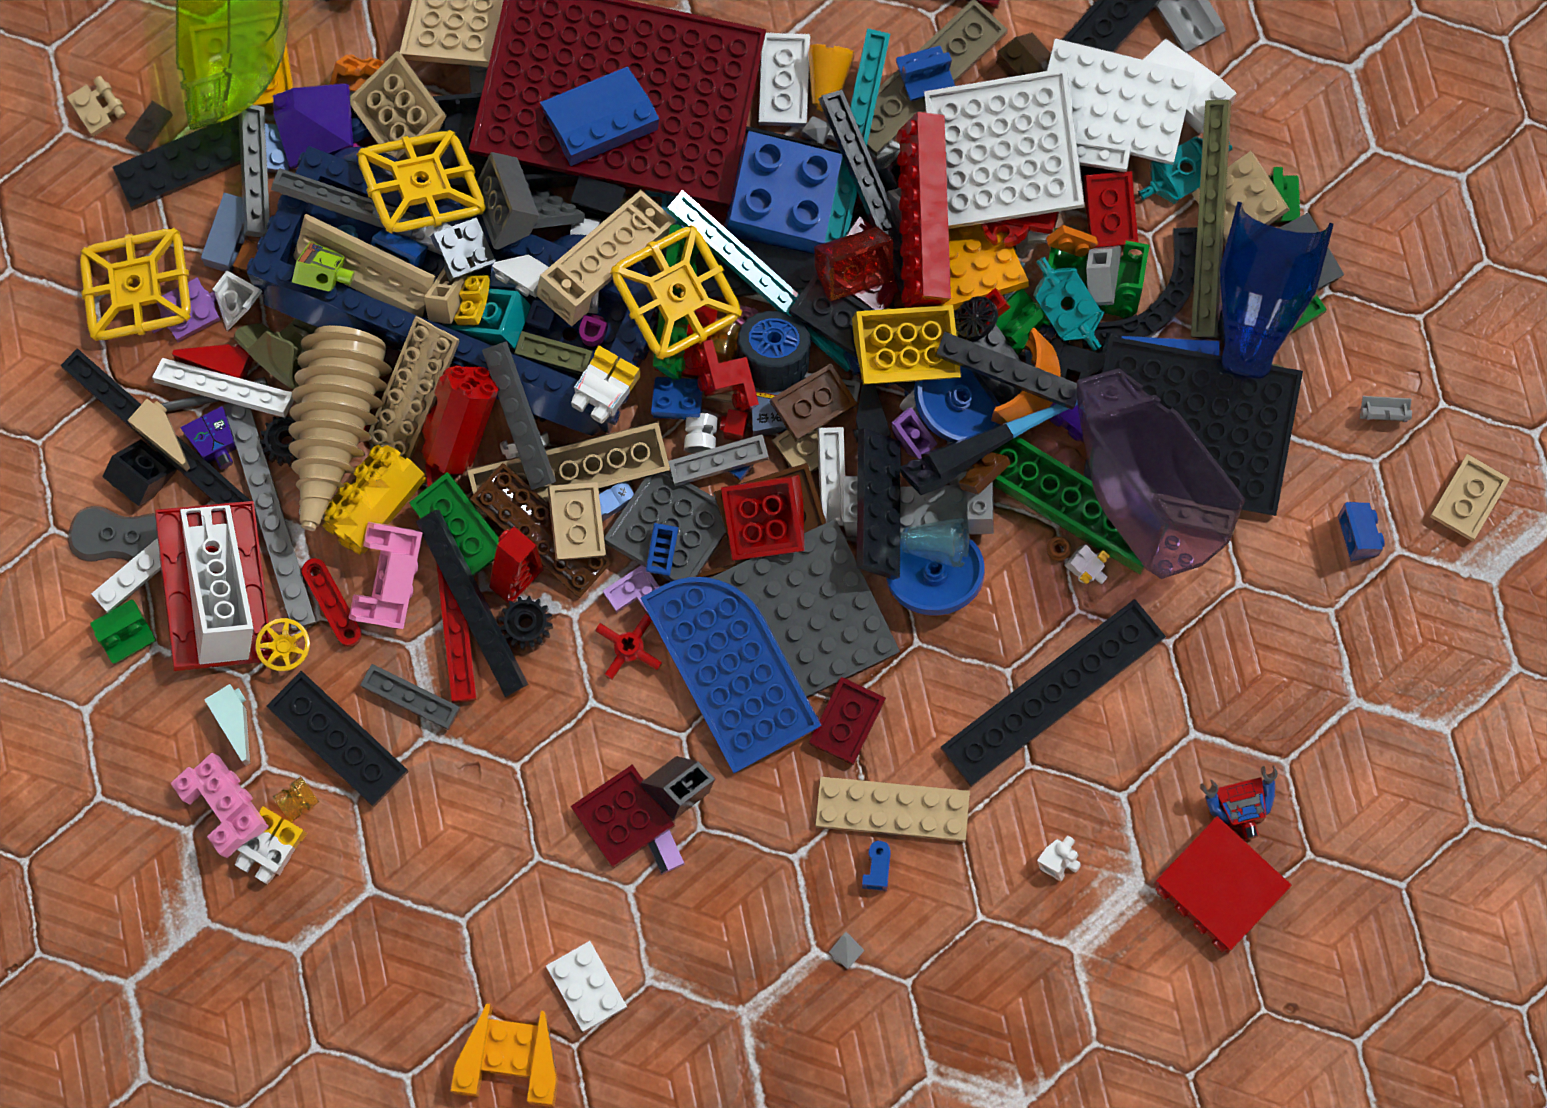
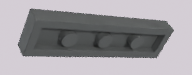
[360,664,460,730]

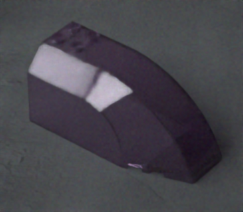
[1077,368,1245,579]

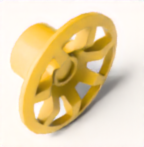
[256,618,310,671]

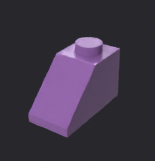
[892,407,937,459]

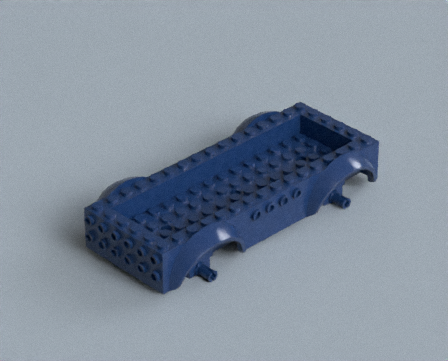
[247,146,660,436]

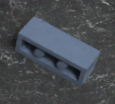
[201,193,248,273]

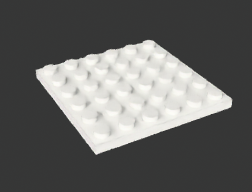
[924,68,1085,229]

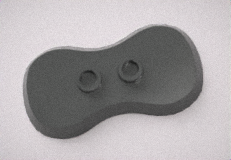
[68,506,157,561]

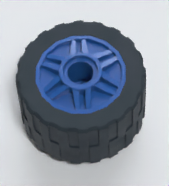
[736,311,811,392]

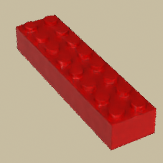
[897,112,951,308]

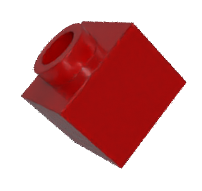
[720,409,748,441]

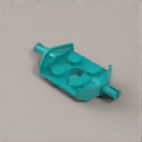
[1138,136,1233,204]
[1033,257,1104,351]

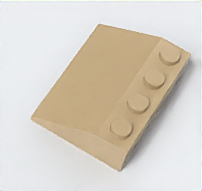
[350,51,446,161]

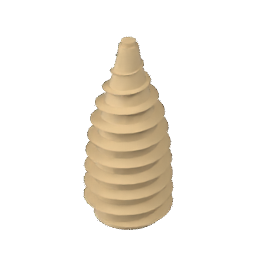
[288,326,392,531]

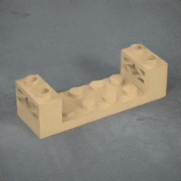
[536,190,676,326]

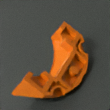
[329,55,385,92]
[991,328,1061,425]

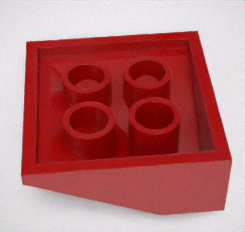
[721,475,805,561]

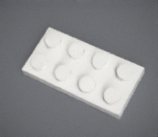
[759,33,810,127]

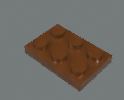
[769,363,858,442]

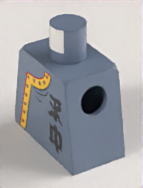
[752,387,787,437]

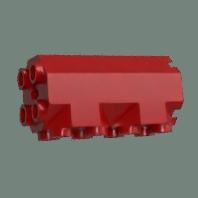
[422,366,498,474]

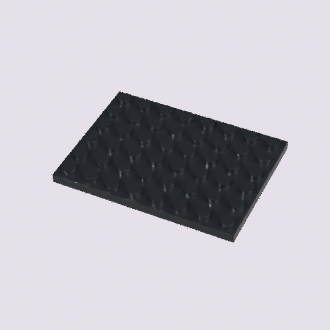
[1083,336,1303,516]

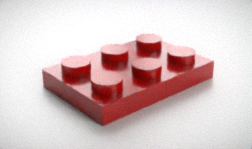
[1083,171,1139,248]

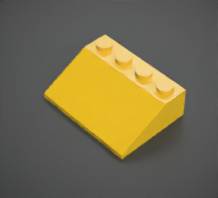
[852,305,961,385]

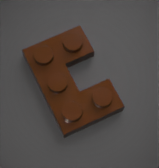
[958,452,1011,495]

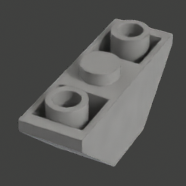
[1086,246,1121,305]

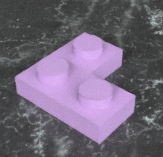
[603,565,659,616]

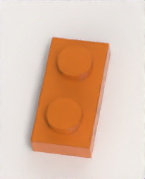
[1046,225,1098,257]

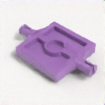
[152,277,221,342]

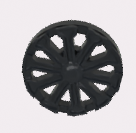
[955,296,998,340]

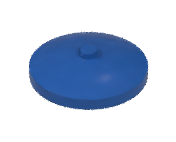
[914,366,1000,443]
[886,534,985,615]

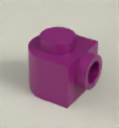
[579,314,608,347]

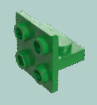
[1268,167,1300,222]
[996,289,1049,355]
[90,599,156,665]

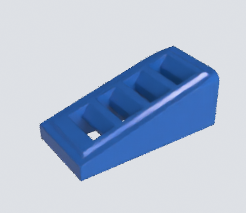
[645,523,679,576]

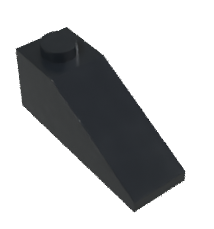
[852,383,891,443]

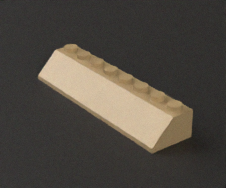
[467,422,670,517]

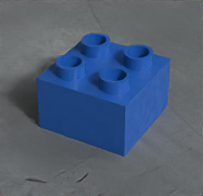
[724,131,843,255]

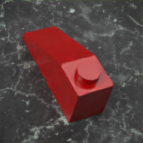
[172,344,254,380]

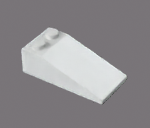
[1143,39,1236,134]

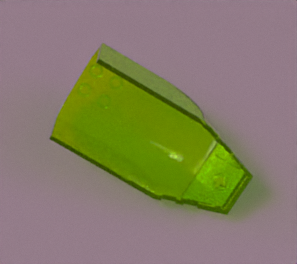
[176,0,289,130]

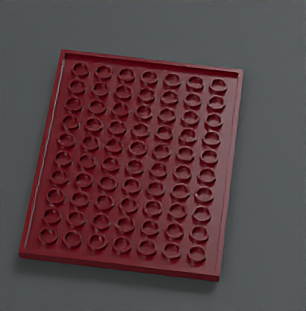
[469,0,767,207]

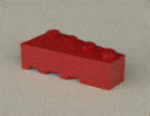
[489,526,544,604]

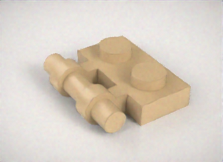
[67,76,126,137]

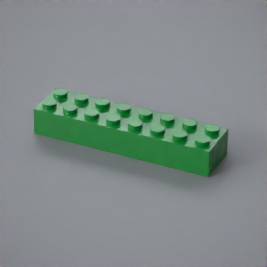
[992,436,1169,575]

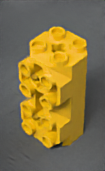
[322,445,426,556]

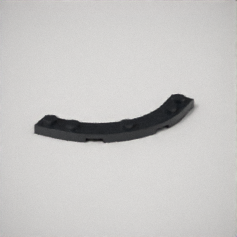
[1082,227,1197,349]

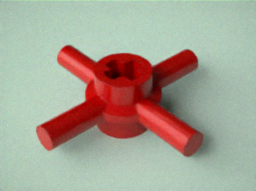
[595,614,662,680]

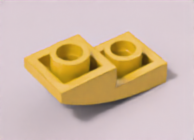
[454,276,490,325]

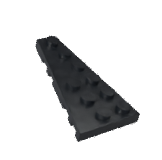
[696,238,831,300]

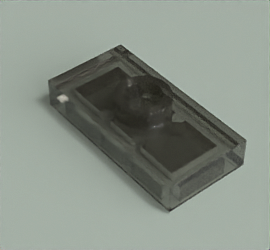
[125,101,173,152]

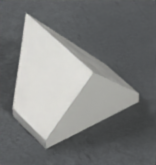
[212,271,262,331]

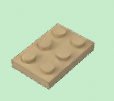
[1430,454,1510,542]
[548,482,606,561]

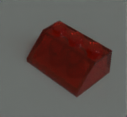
[815,226,893,301]

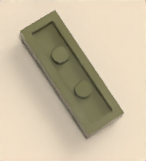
[515,331,592,375]

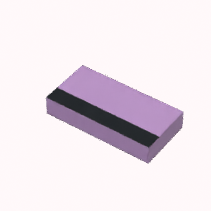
[648,830,684,875]

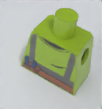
[292,241,355,291]

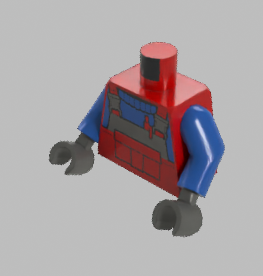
[1200,765,1278,840]

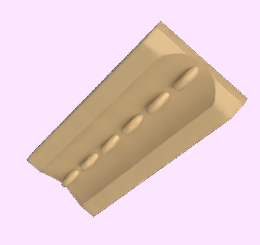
[294,214,435,317]
[368,316,459,459]

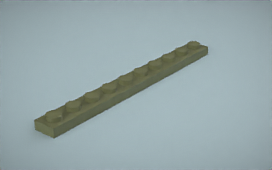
[1191,99,1231,339]

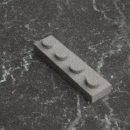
[668,434,770,486]

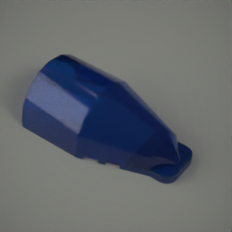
[1219,202,1334,379]

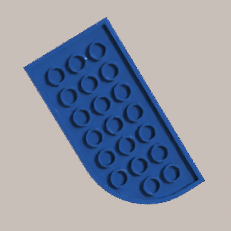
[641,577,822,773]

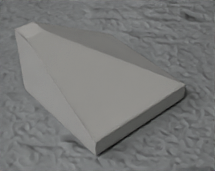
[802,116,831,144]
[829,932,865,969]

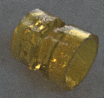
[710,321,740,363]
[273,776,319,822]

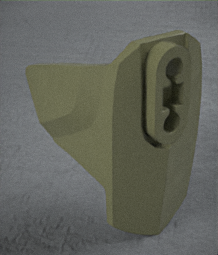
[234,318,319,389]

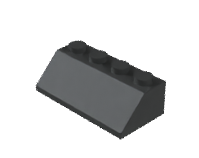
[477,152,540,249]

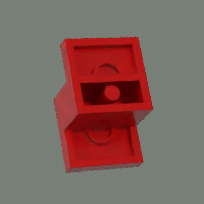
[692,340,759,412]

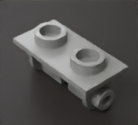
[1360,396,1412,422]

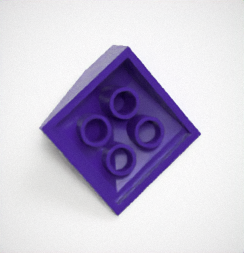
[273,83,353,169]

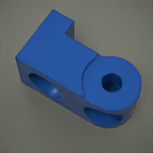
[862,841,891,891]

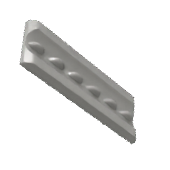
[1155,0,1226,53]

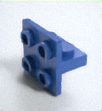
[896,46,955,101]
[651,377,703,420]

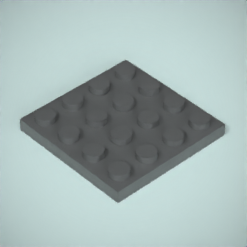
[604,471,726,582]

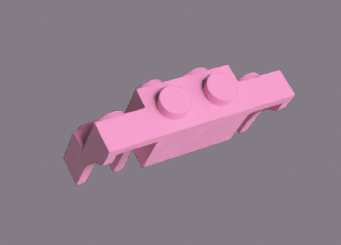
[349,522,423,629]
[171,753,269,858]

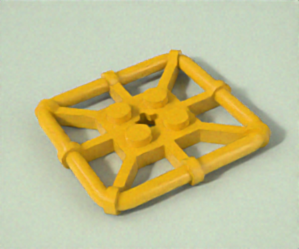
[357,130,486,233]
[610,225,742,360]
[80,228,191,341]

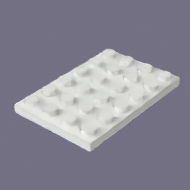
[1047,39,1195,165]

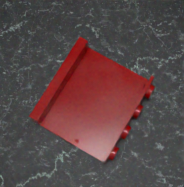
[1154,816,1292,954]

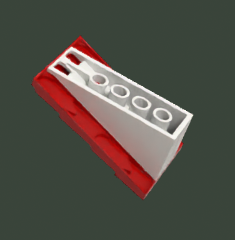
[155,501,273,671]

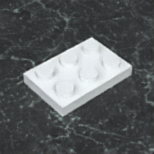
[546,941,627,1033]

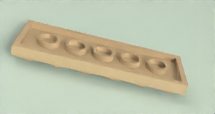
[816,777,970,842]

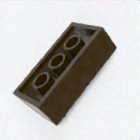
[996,32,1051,77]

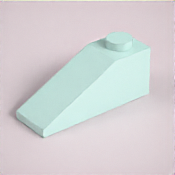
[204,684,250,766]

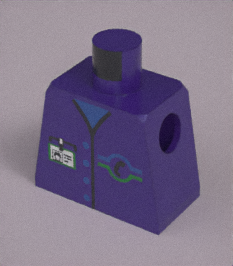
[181,406,237,469]

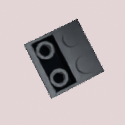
[640,756,715,820]

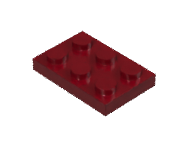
[809,677,886,766]

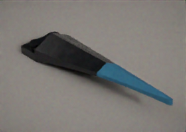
[900,395,1085,495]

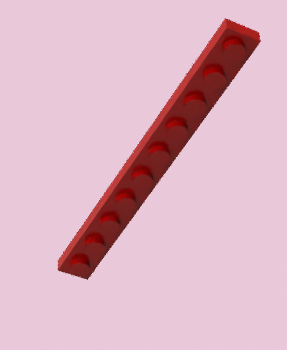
[425,464,477,703]

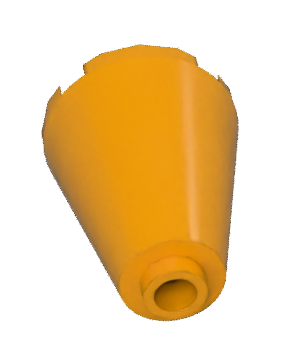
[808,44,855,112]

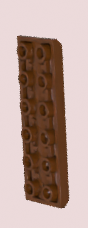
[470,463,612,598]

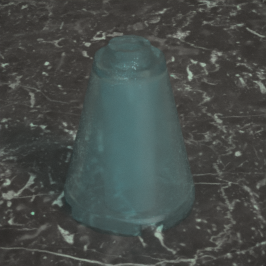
[900,518,969,568]

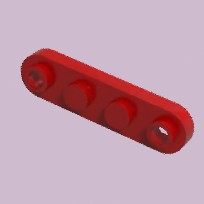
[302,558,362,647]

